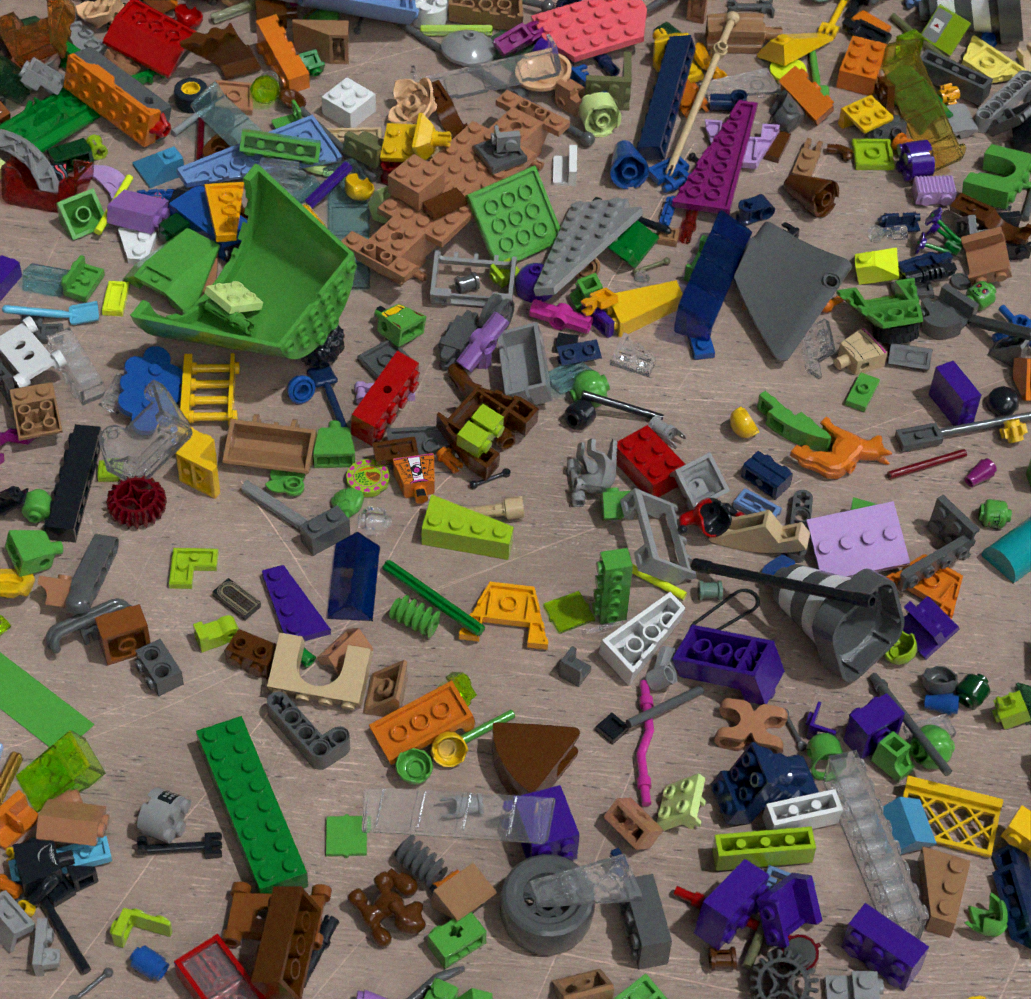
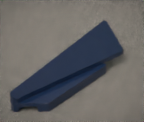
[992,844,1031,949]

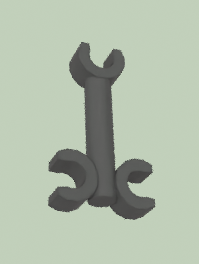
[727,0,775,18]

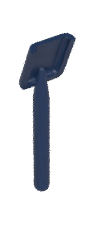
[307,365,348,427]

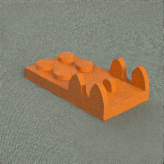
[369,680,475,765]

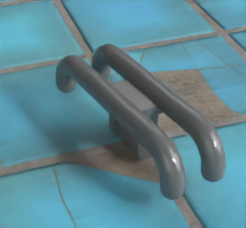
[45,598,132,654]

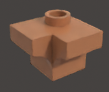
[555,79,585,117]
[37,574,72,608]

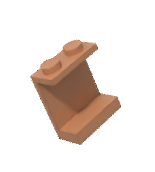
[961,227,1012,286]

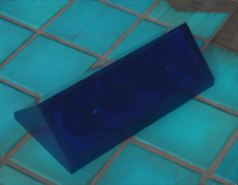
[327,532,380,621]

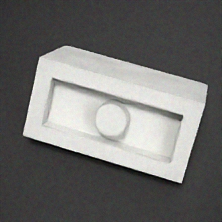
[553,145,577,186]

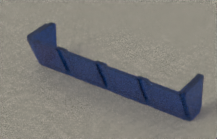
[674,210,752,342]

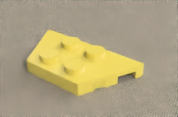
[962,35,1027,83]

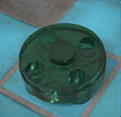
[0,55,32,104]

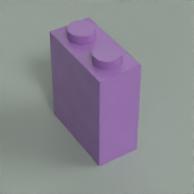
[107,189,170,234]

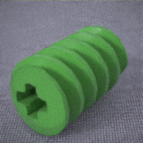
[389,595,441,638]

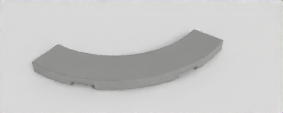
[0,129,62,196]

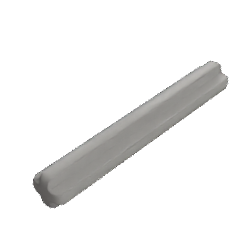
[241,481,309,530]

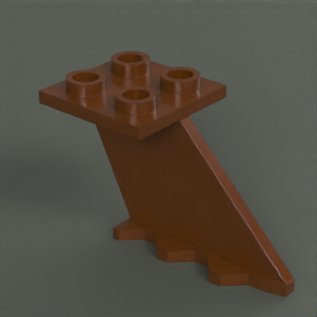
[180,23,261,80]

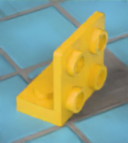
[838,95,894,133]

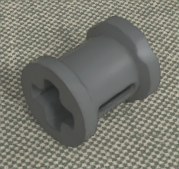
[454,272,480,294]

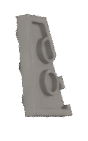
[62,21,109,55]

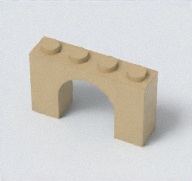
[267,633,373,710]

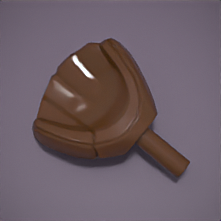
[278,87,306,109]

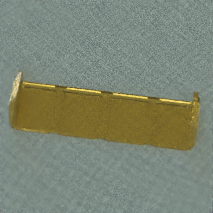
[882,39,966,172]

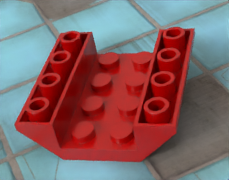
[102,0,196,79]

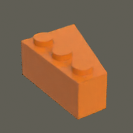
[778,65,834,126]

